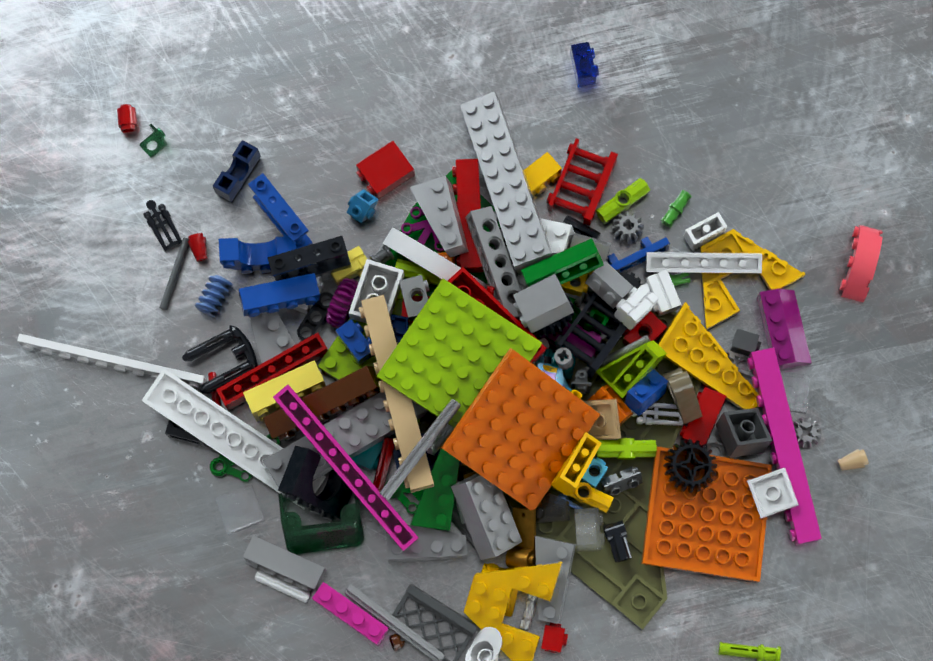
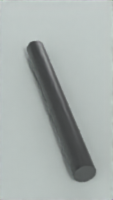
[159,238,189,310]

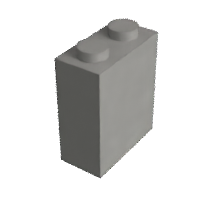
[513,274,574,333]

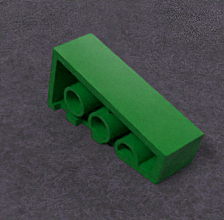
[410,448,459,531]

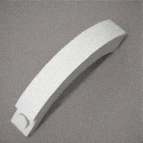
[383,227,488,290]

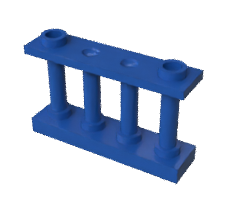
[248,173,313,249]

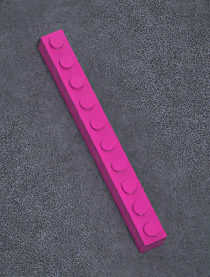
[747,347,822,545]
[273,385,418,551]

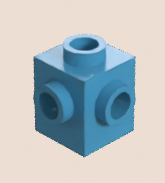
[346,189,379,223]

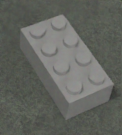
[451,473,522,560]

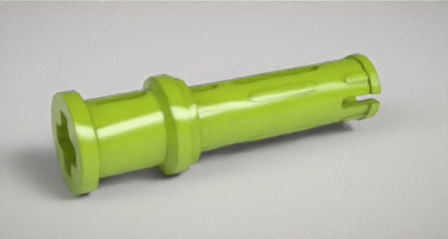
[719,642,781,661]

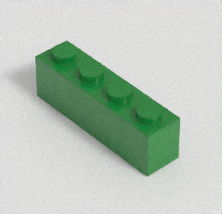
[521,238,604,287]

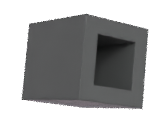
[730,328,761,357]

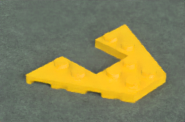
[700,229,806,330]
[464,561,563,661]

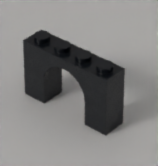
[278,446,352,521]

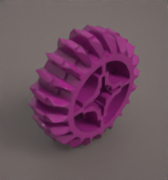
[326,278,359,328]

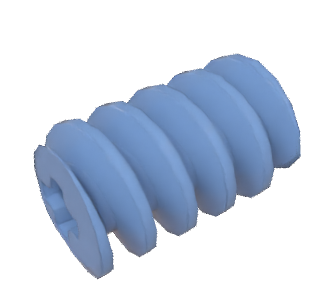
[195,275,233,318]

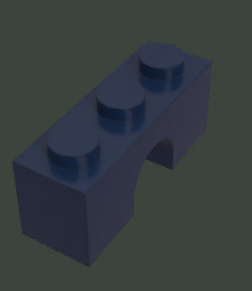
[212,140,261,202]

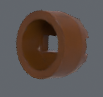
[389,634,405,651]

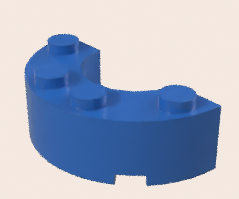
[218,237,296,274]

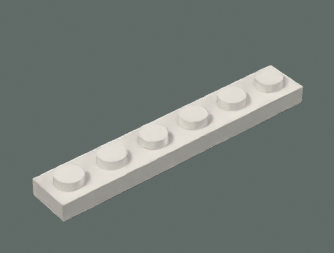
[646,252,762,273]

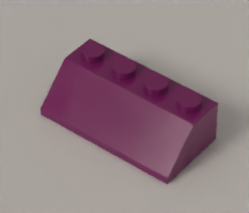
[757,288,812,370]

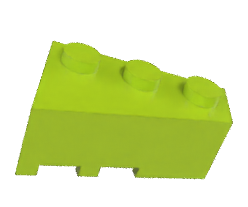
[596,340,667,398]

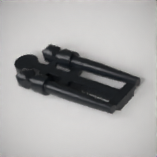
[143,200,182,252]

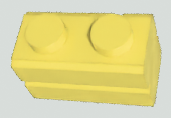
[330,246,367,286]

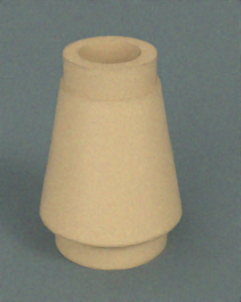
[838,449,869,471]

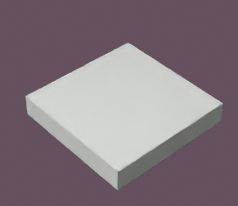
[747,468,799,518]

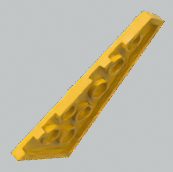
[658,302,758,410]

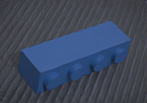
[239,273,320,317]

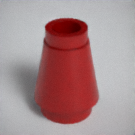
[188,233,208,262]

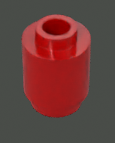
[117,104,137,133]

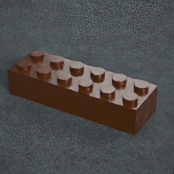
[263,366,382,441]

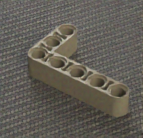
[663,367,703,424]

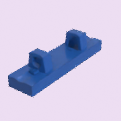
[607,237,670,273]

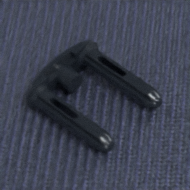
[182,325,258,394]

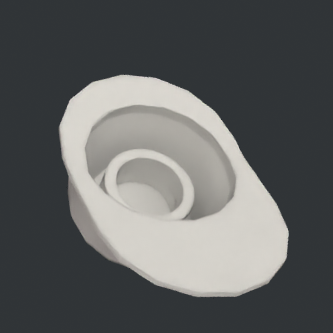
[465,627,502,661]

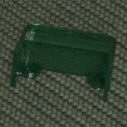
[278,493,365,555]

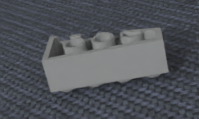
[410,176,469,257]
[535,536,576,624]

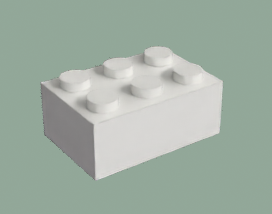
[349,259,404,324]

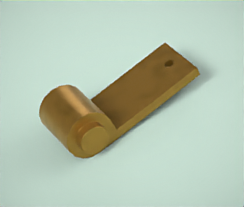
[506,507,536,568]

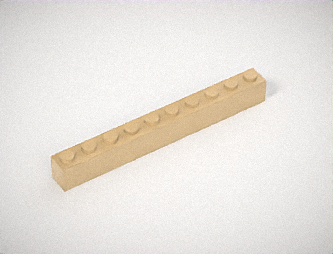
[359,295,434,493]

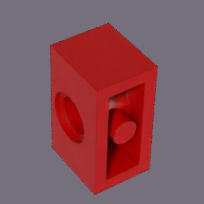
[622,311,667,346]

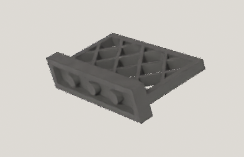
[392,584,479,661]

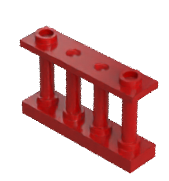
[546,138,618,226]

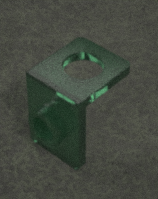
[140,124,167,158]

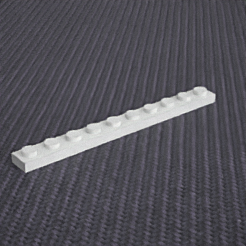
[17,334,207,389]

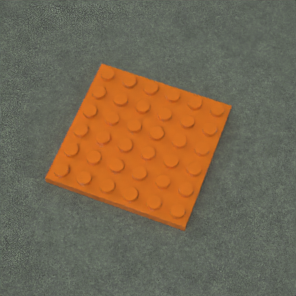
[441,348,600,510]
[641,446,772,582]

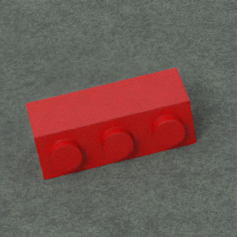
[680,387,726,447]

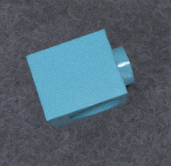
[580,457,608,489]

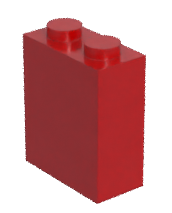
[355,141,415,199]

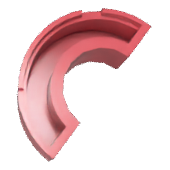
[839,225,883,302]

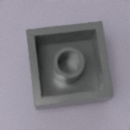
[716,408,772,458]

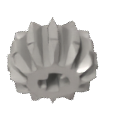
[612,211,644,244]

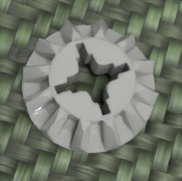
[793,417,822,448]

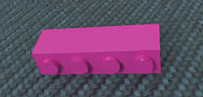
[312,582,390,646]

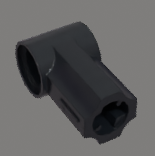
[603,521,632,563]

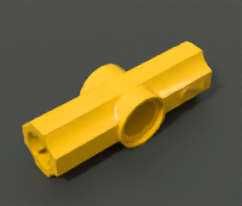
[553,482,614,514]

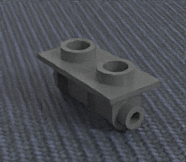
[571,370,591,396]
[600,466,643,496]

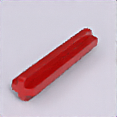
[373,437,394,492]

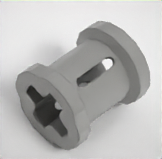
[554,347,574,370]

